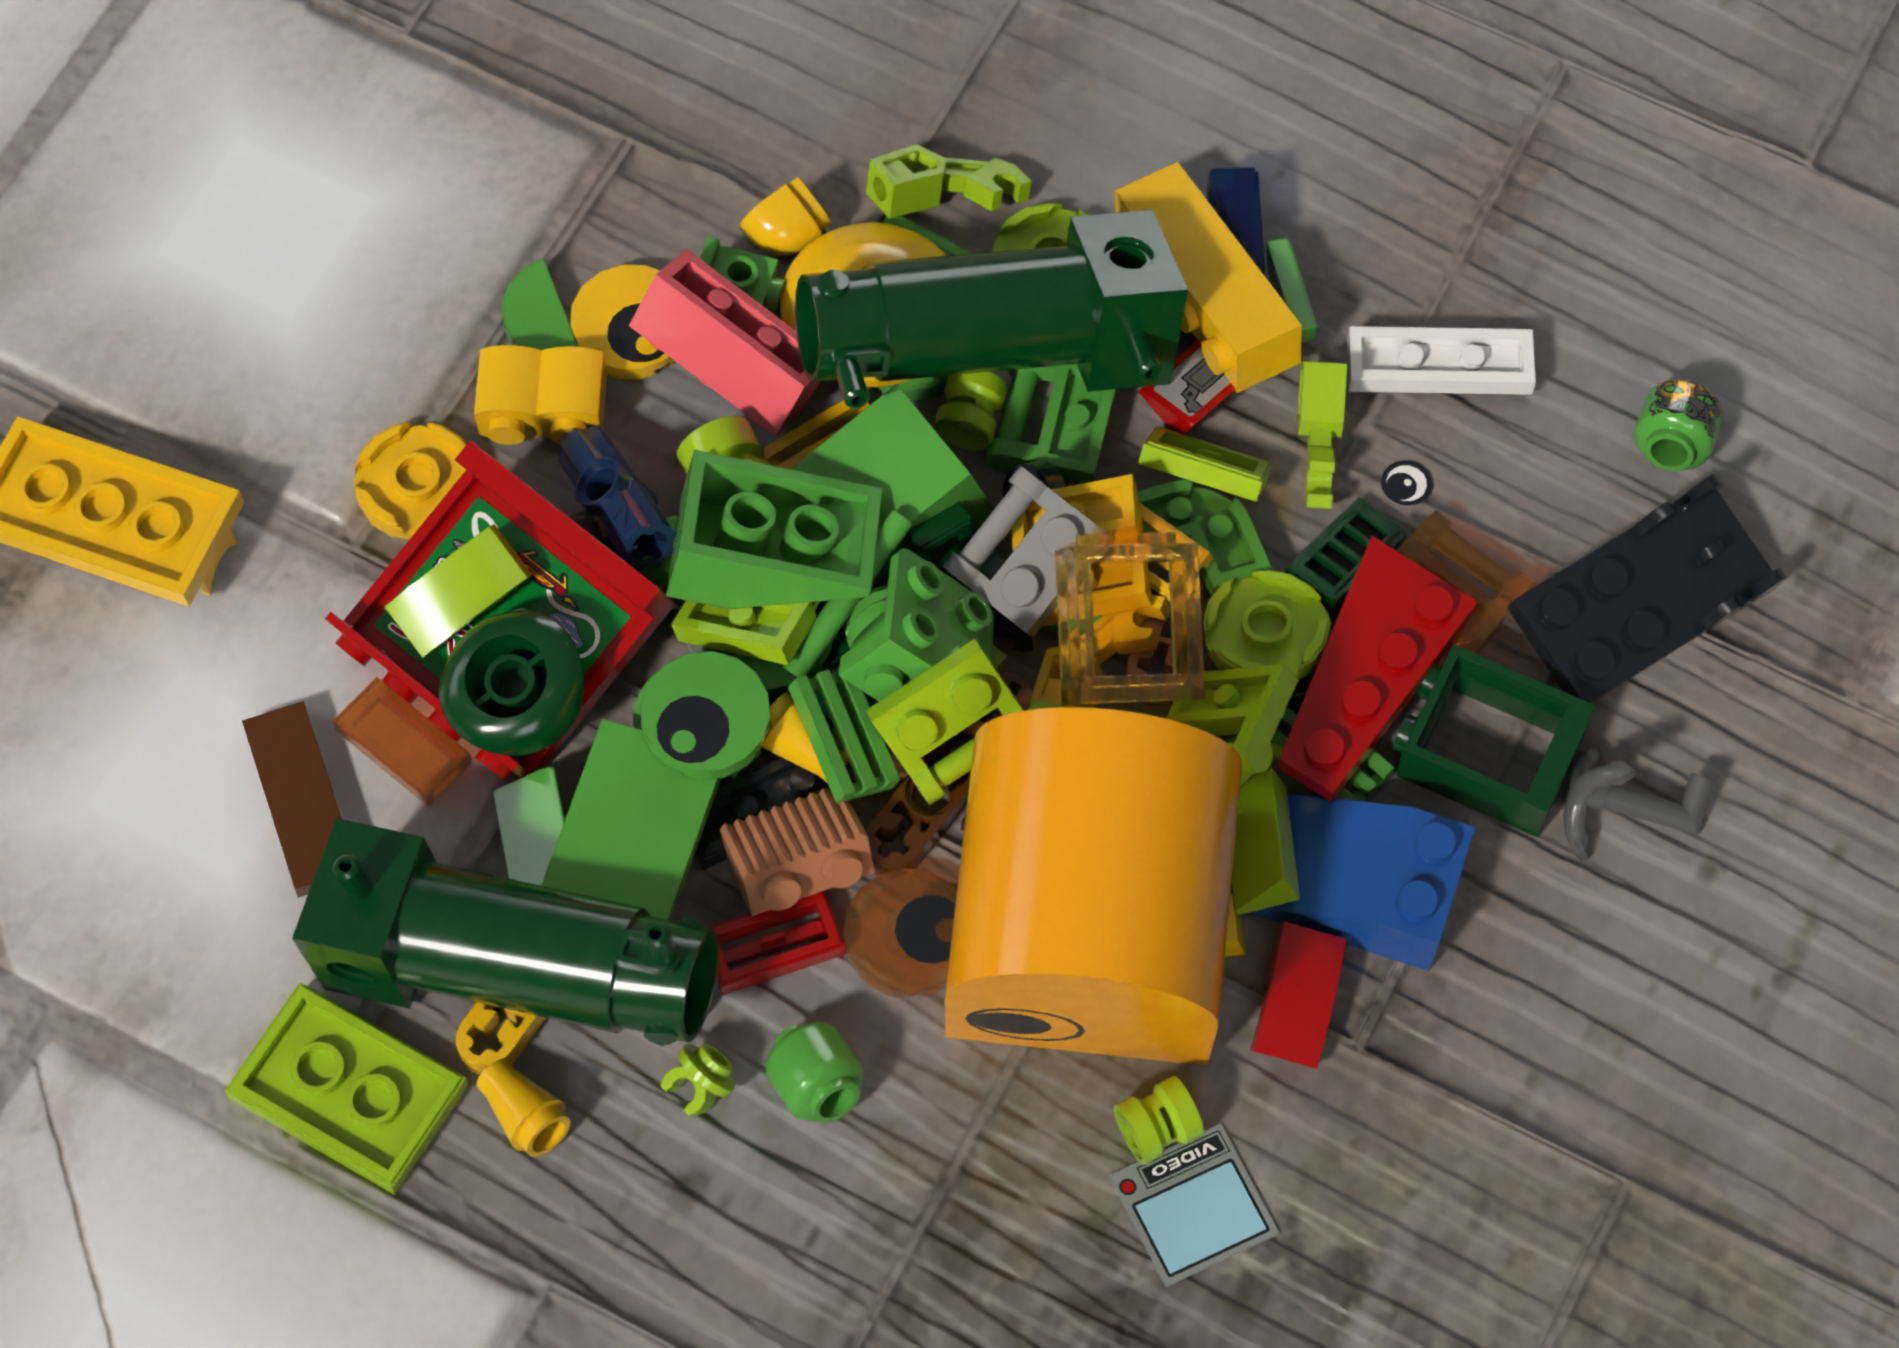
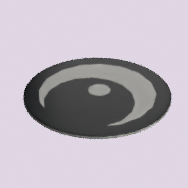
[1381,461,1432,506]

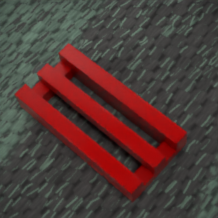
[707,890,846,995]

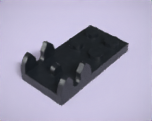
[1506,473,1787,704]

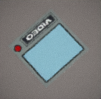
[1108,1123,1280,1287]

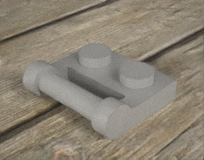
[942,466,1112,638]

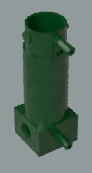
[795,210,1188,408]
[292,818,719,1046]

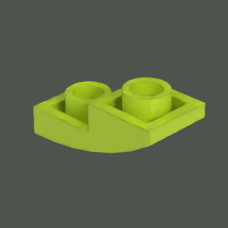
[385,524,532,658]

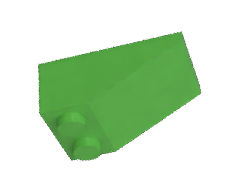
[666,449,882,609]

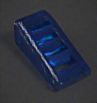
[1206,167,1266,276]

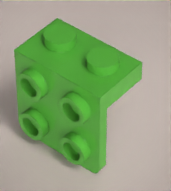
[838,548,995,701]

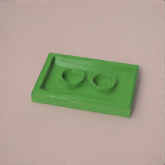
[541,719,721,921]

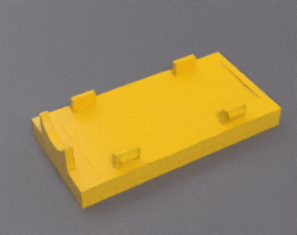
[0,416,245,607]

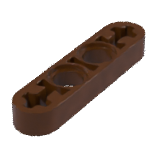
[865,672,1033,880]

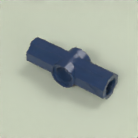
[558,425,676,571]

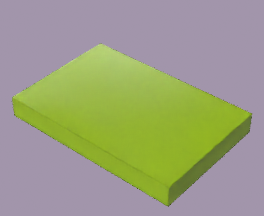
[224,982,469,1195]

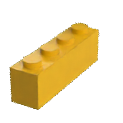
[1114,162,1302,393]

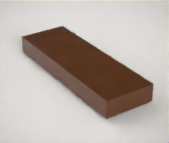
[242,701,342,898]

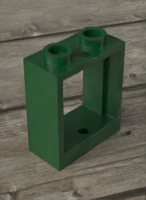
[1392,644,1596,837]

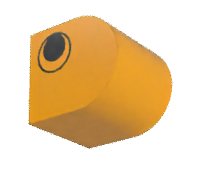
[945,707,1242,1066]

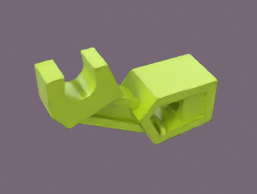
[866,144,1032,219]
[1297,360,1348,509]

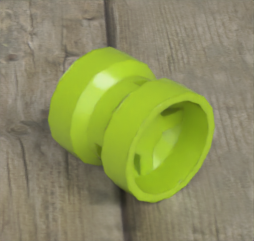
[933,372,1008,451]
[1113,1076,1204,1165]

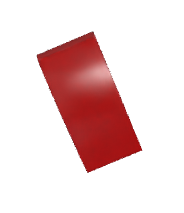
[1250,921,1347,1069]

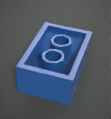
[1250,794,1475,971]

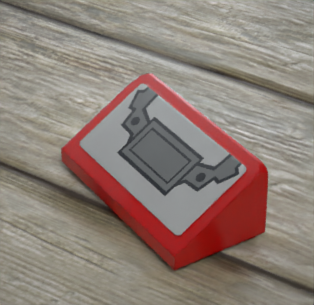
[1138,340,1235,434]

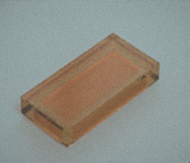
[332,677,472,807]

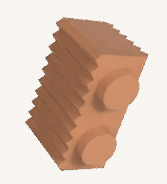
[720,788,875,916]

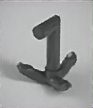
[1563,746,1715,862]

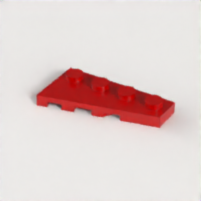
[1278,536,1478,803]

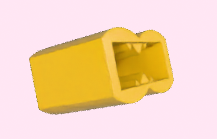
[474,345,607,445]

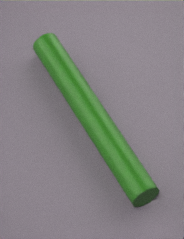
[781,510,913,678]

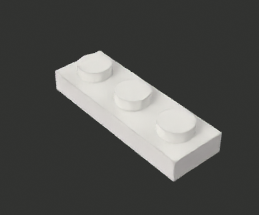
[1347,326,1536,395]

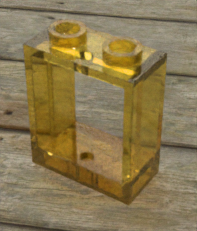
[1055,532,1205,705]

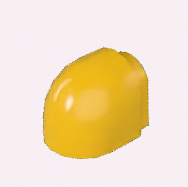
[739,177,831,257]

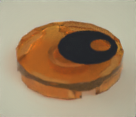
[843,868,957,998]

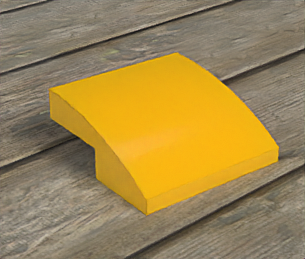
[1012,474,1152,627]

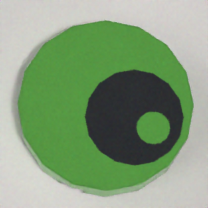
[640,651,771,780]

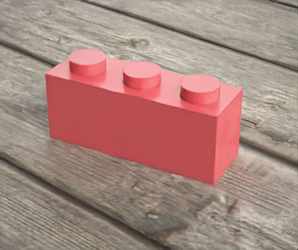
[629,248,821,437]

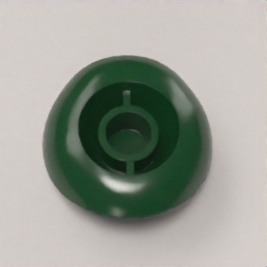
[438,610,584,756]

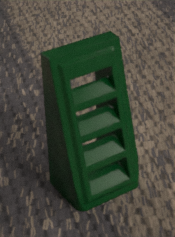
[1285,497,1409,621]

